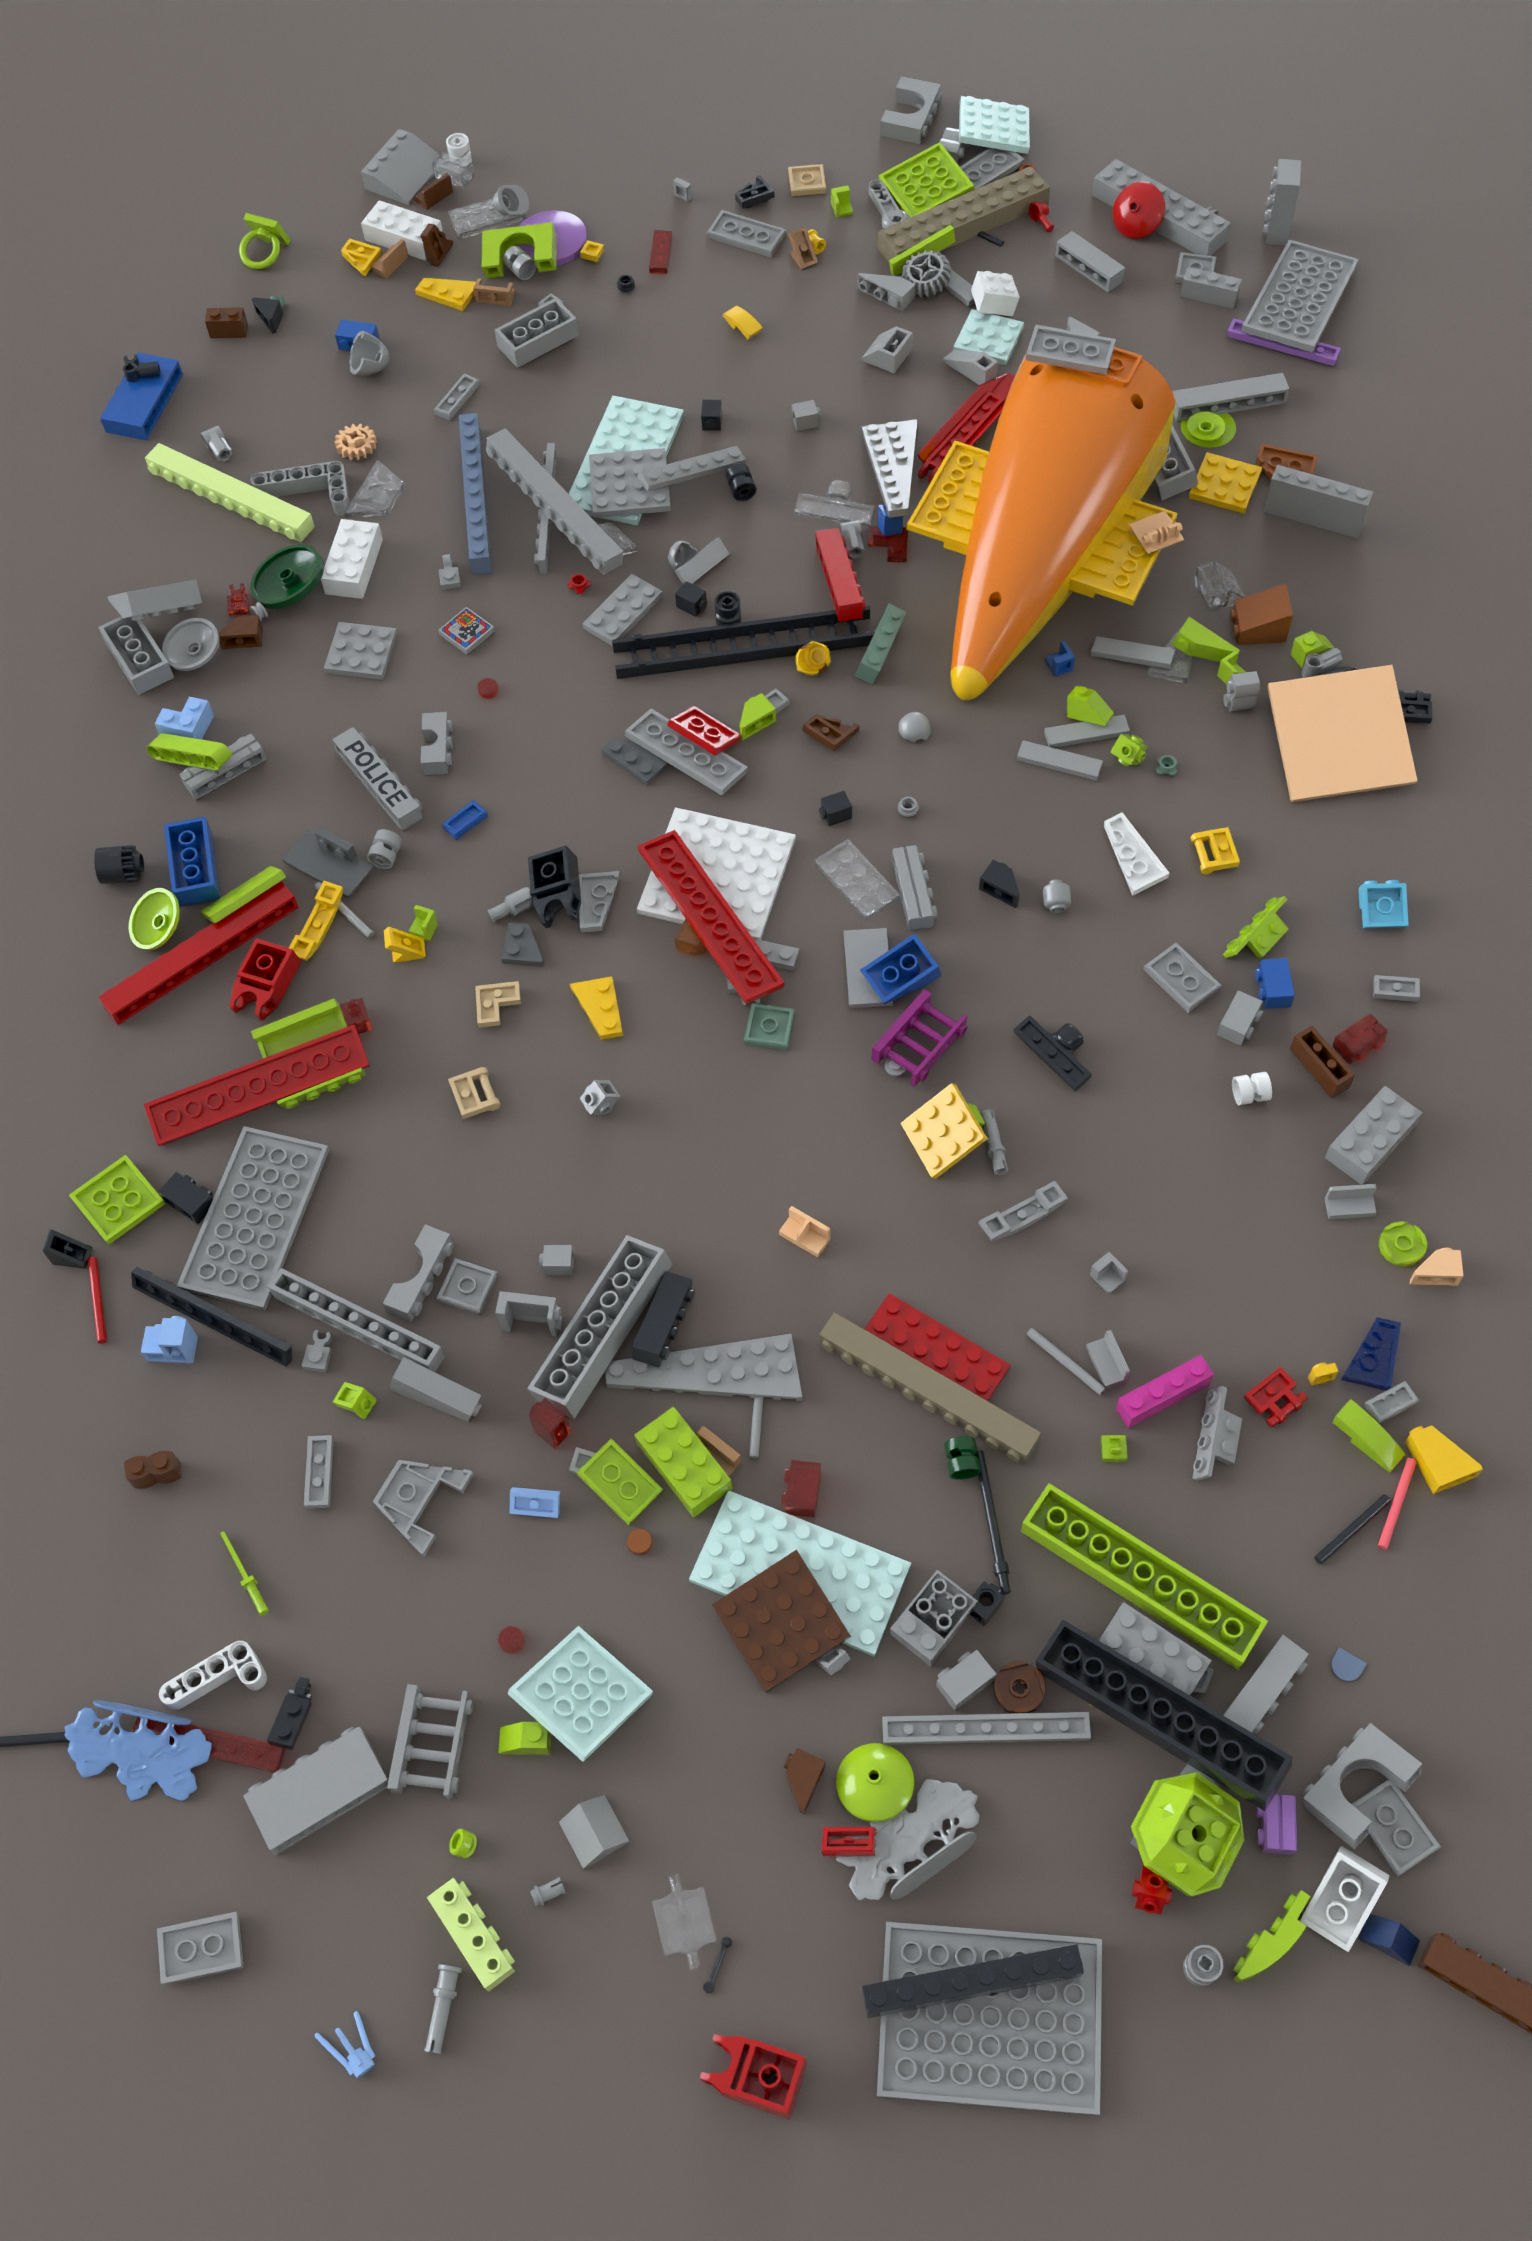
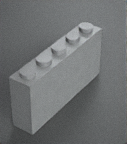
[1264,465,1373,539]
[243,1726,389,1855]

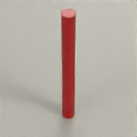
[88,1257,107,1344]

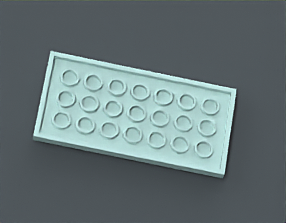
[569,396,684,525]
[689,1490,911,1657]

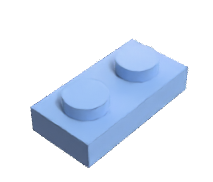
[509,1487,560,1518]

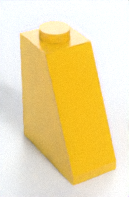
[1405,1425,1483,1494]

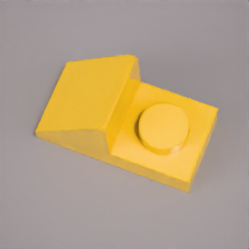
[384,927,426,963]

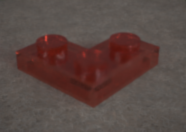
[868,526,908,563]

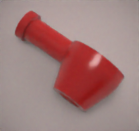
[1029,202,1054,232]

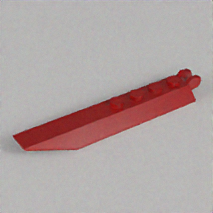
[917,373,1015,483]

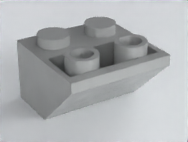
[862,326,913,373]

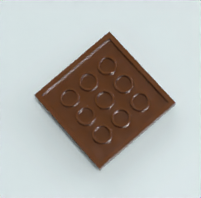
[712,1549,851,1692]

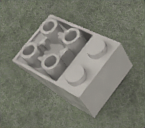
[890,1570,977,1667]

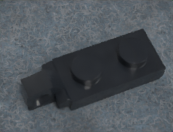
[267,1677,312,1750]

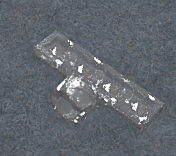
[795,480,875,527]

